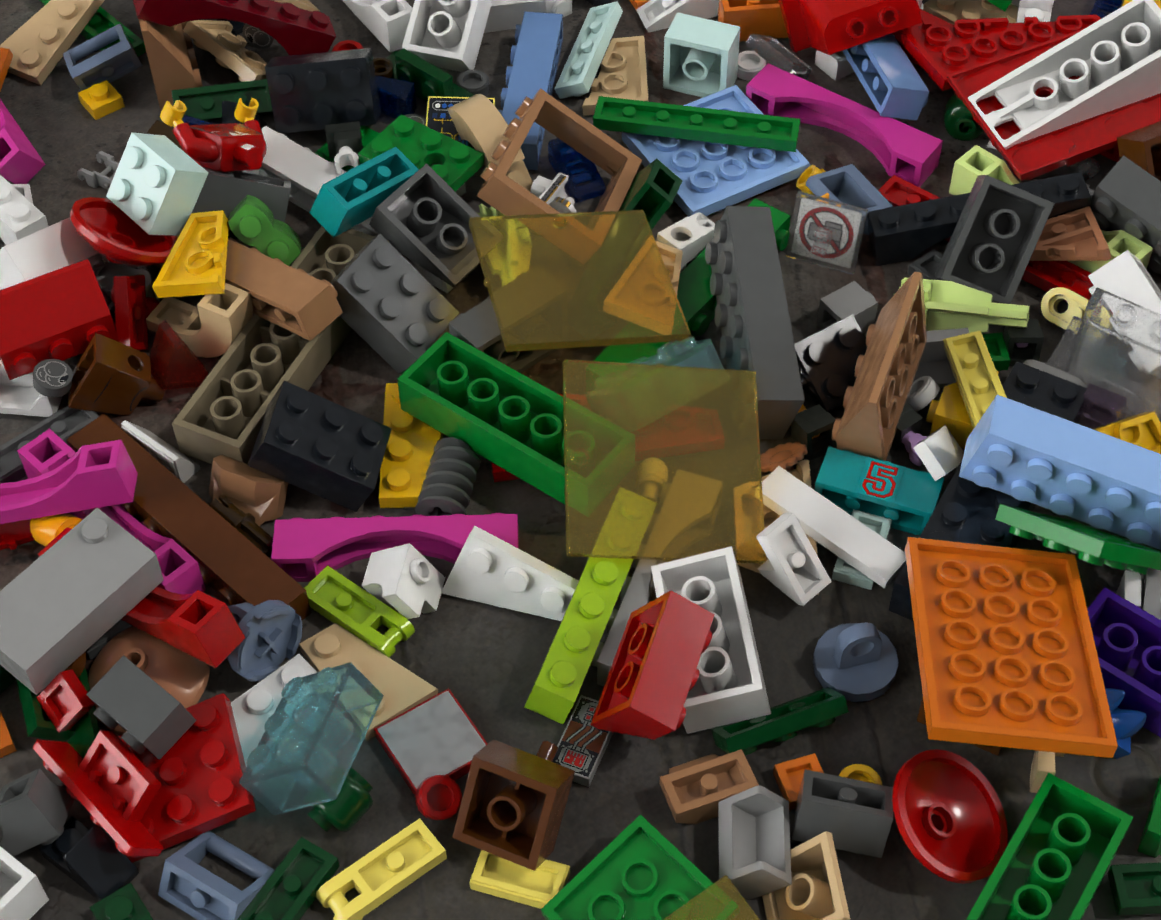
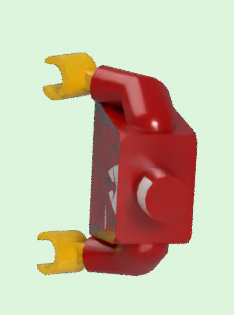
[160,98,267,172]

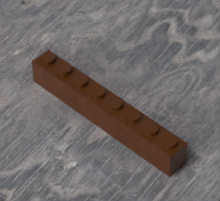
[66,414,311,620]

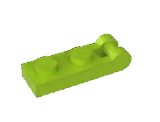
[304,565,415,658]

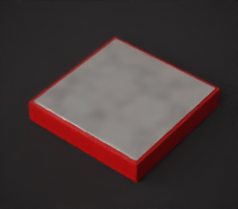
[374,688,488,796]

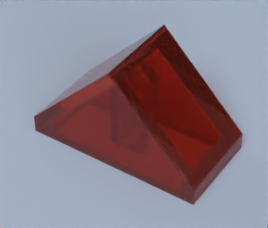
[149,320,209,390]

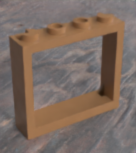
[477,88,642,268]

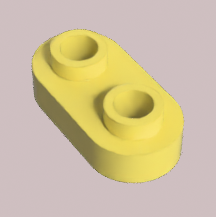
[1041,287,1113,342]

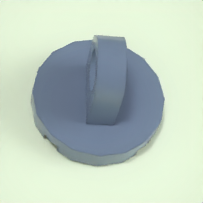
[228,600,302,682]
[813,622,899,702]

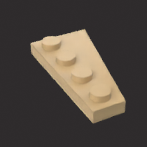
[0,0,105,85]

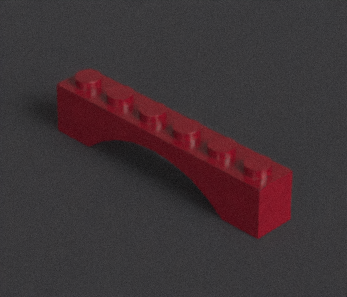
[133,0,336,56]

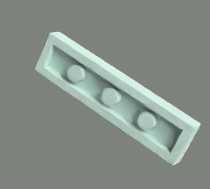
[555,1,623,99]

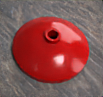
[70,197,178,266]
[892,749,1008,884]

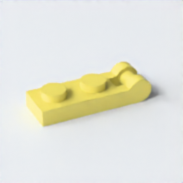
[316,818,447,920]

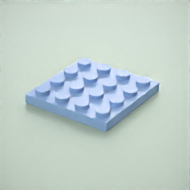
[622,85,810,217]

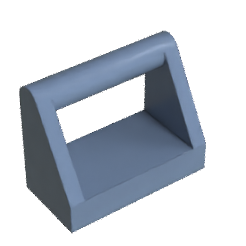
[62,24,143,91]
[806,164,893,235]
[158,831,275,920]

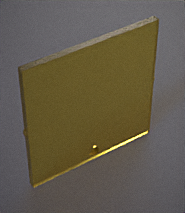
[469,210,691,352]
[562,359,766,564]

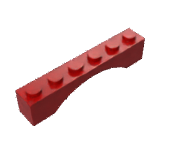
[37,527,245,668]

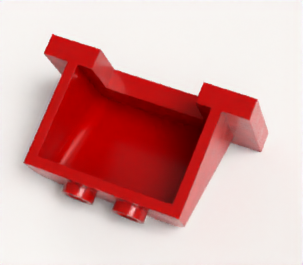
[778,0,923,55]

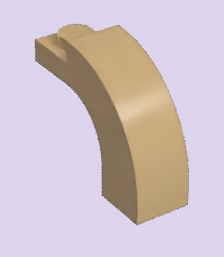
[447,94,533,192]
[145,283,253,358]

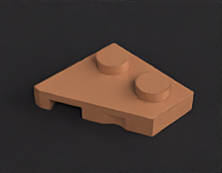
[1030,206,1111,261]

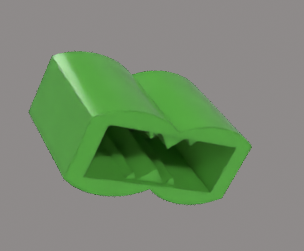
[228,195,301,266]

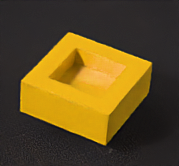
[78,80,125,120]

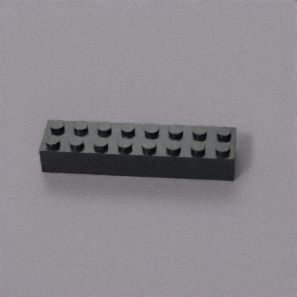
[889,361,1090,621]

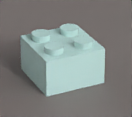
[663,12,740,98]
[106,132,209,236]

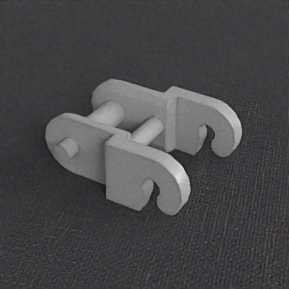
[77,151,119,190]

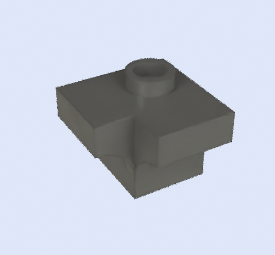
[0,768,75,856]

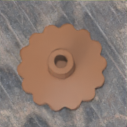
[755,442,808,473]

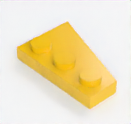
[152,210,229,298]

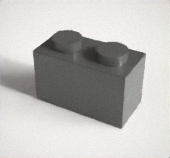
[86,655,196,760]
[792,769,894,858]

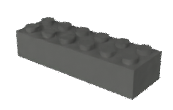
[705,206,805,439]

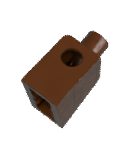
[68,334,166,415]

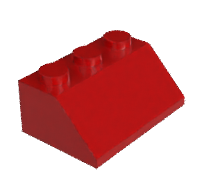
[0,259,119,380]
[590,590,715,740]

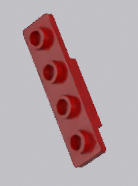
[32,730,164,858]

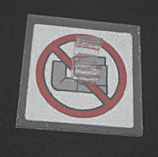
[785,191,868,275]

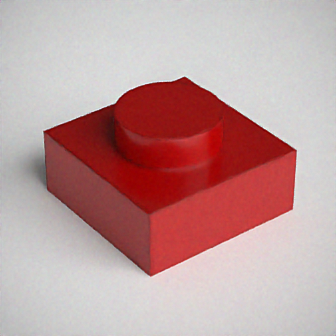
[36,669,95,732]

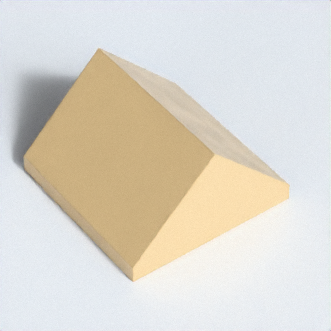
[762,831,850,920]

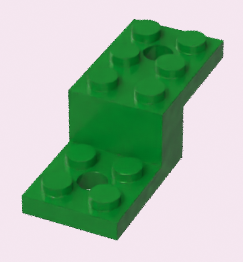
[315,114,485,192]

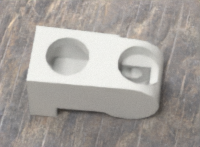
[656,212,715,273]

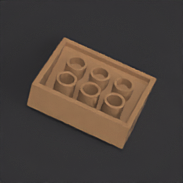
[139,19,203,110]
[832,272,927,461]

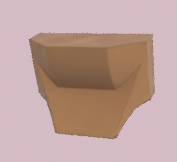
[209,454,288,526]
[659,749,759,824]

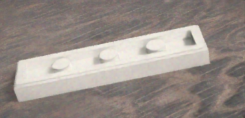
[753,466,906,589]

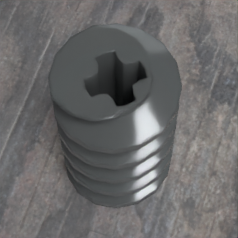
[415,437,481,516]

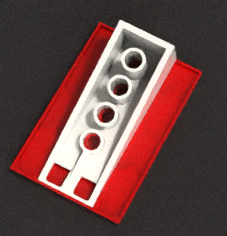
[947,0,1161,181]

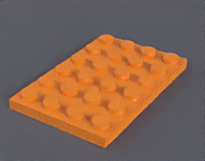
[905,537,1118,758]

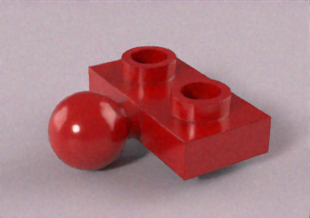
[111,275,160,350]

